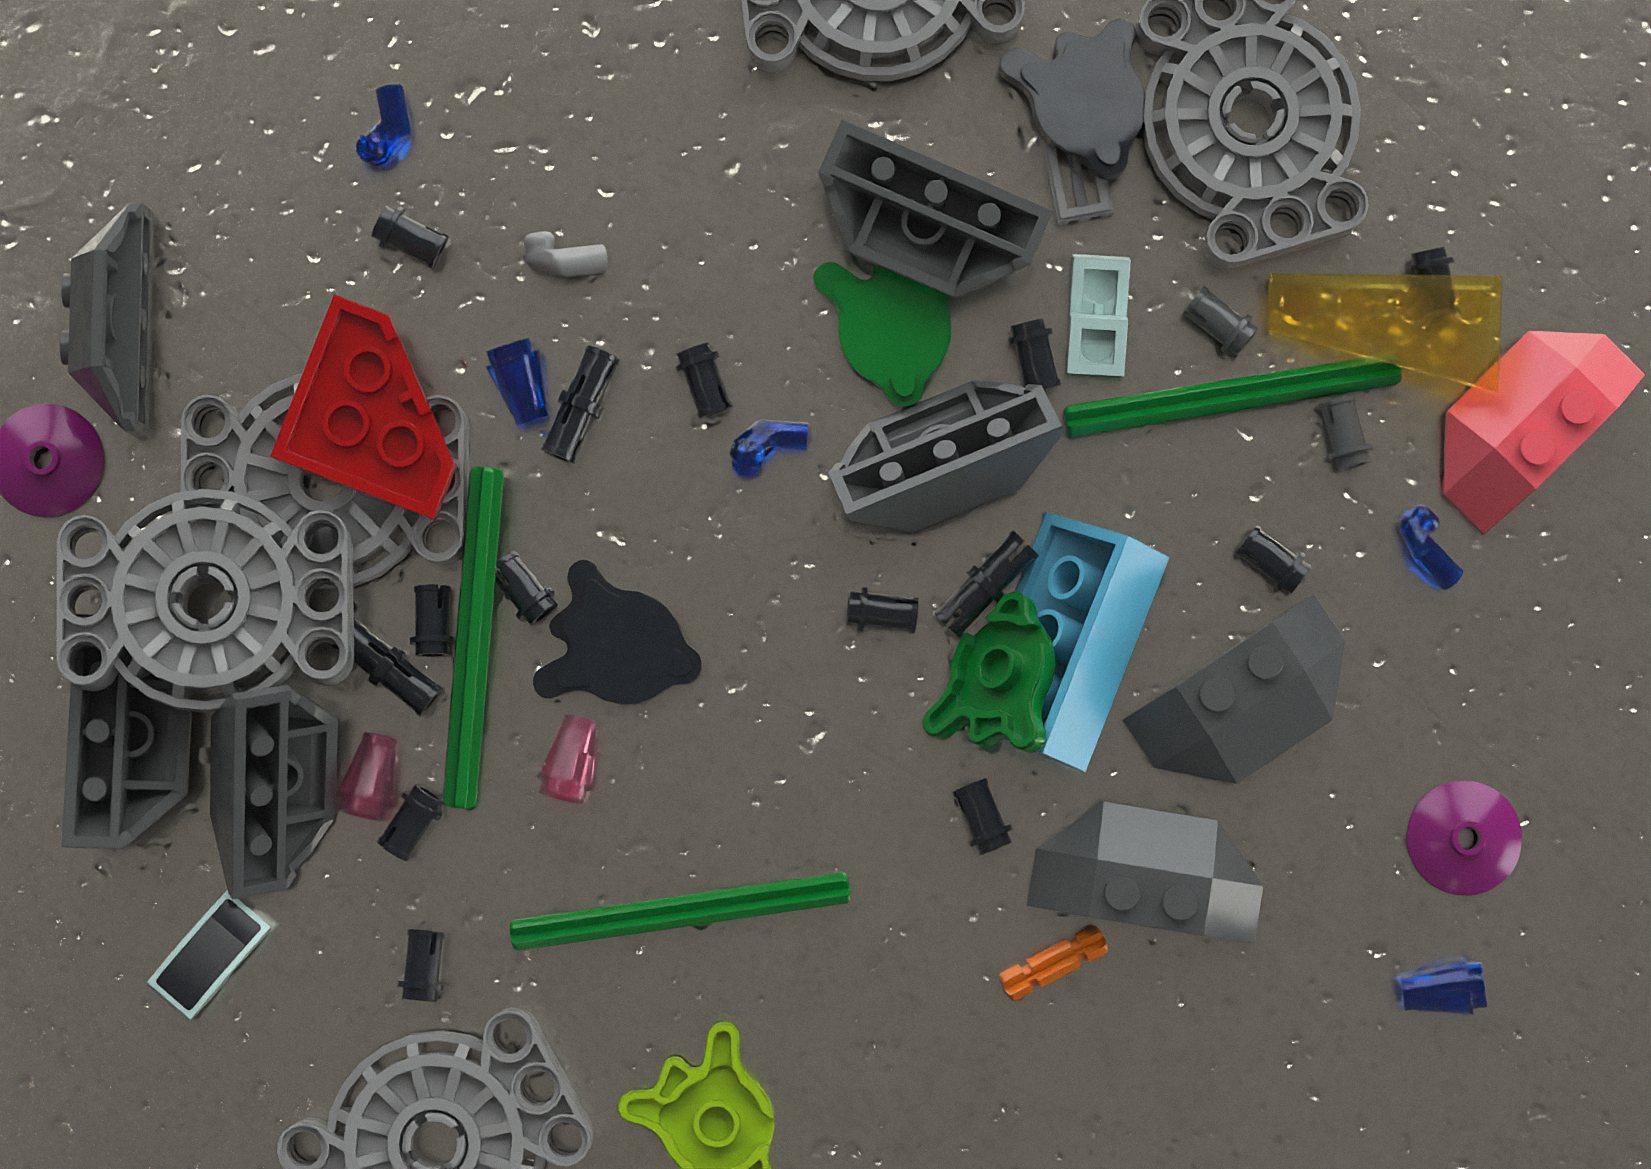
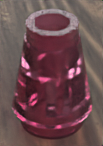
[537,715,598,804]
[336,732,397,821]

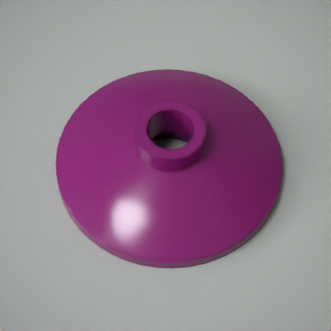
[0,404,105,518]
[1406,781,1522,896]

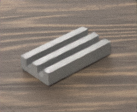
[1039,134,1114,226]

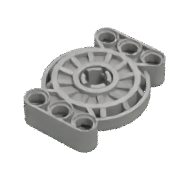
[741,0,1025,81]
[1135,0,1369,271]
[180,373,470,590]
[56,489,354,713]
[277,1007,594,1169]

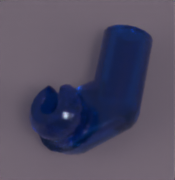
[356,84,412,166]
[729,419,809,477]
[1399,505,1463,590]

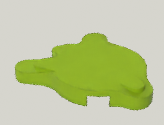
[617,1021,774,1169]

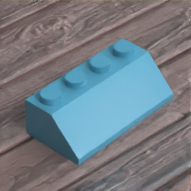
[965,512,1170,772]

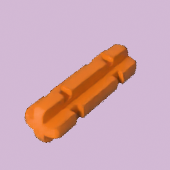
[999,926,1109,1001]

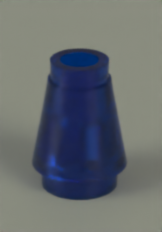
[485,337,549,426]
[1400,957,1487,1015]

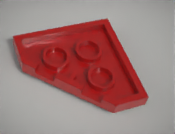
[270,294,457,521]

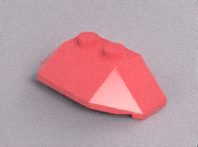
[1442,331,1645,535]

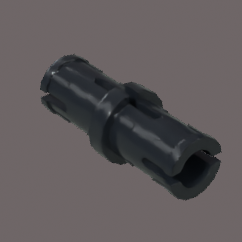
[540,345,620,464]
[933,530,1039,638]
[330,617,443,717]

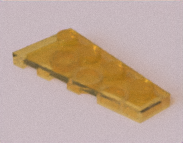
[1267,273,1503,393]

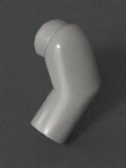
[523,232,608,277]

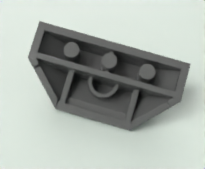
[818,120,1054,299]
[60,202,153,437]
[828,380,1064,532]
[1122,594,1345,784]
[62,614,193,849]
[210,684,338,900]
[1027,801,1263,943]

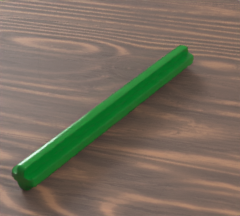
[1063,353,1402,437]
[442,466,504,809]
[509,872,851,951]

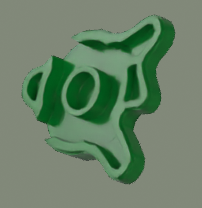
[813,262,952,408]
[922,592,1056,754]

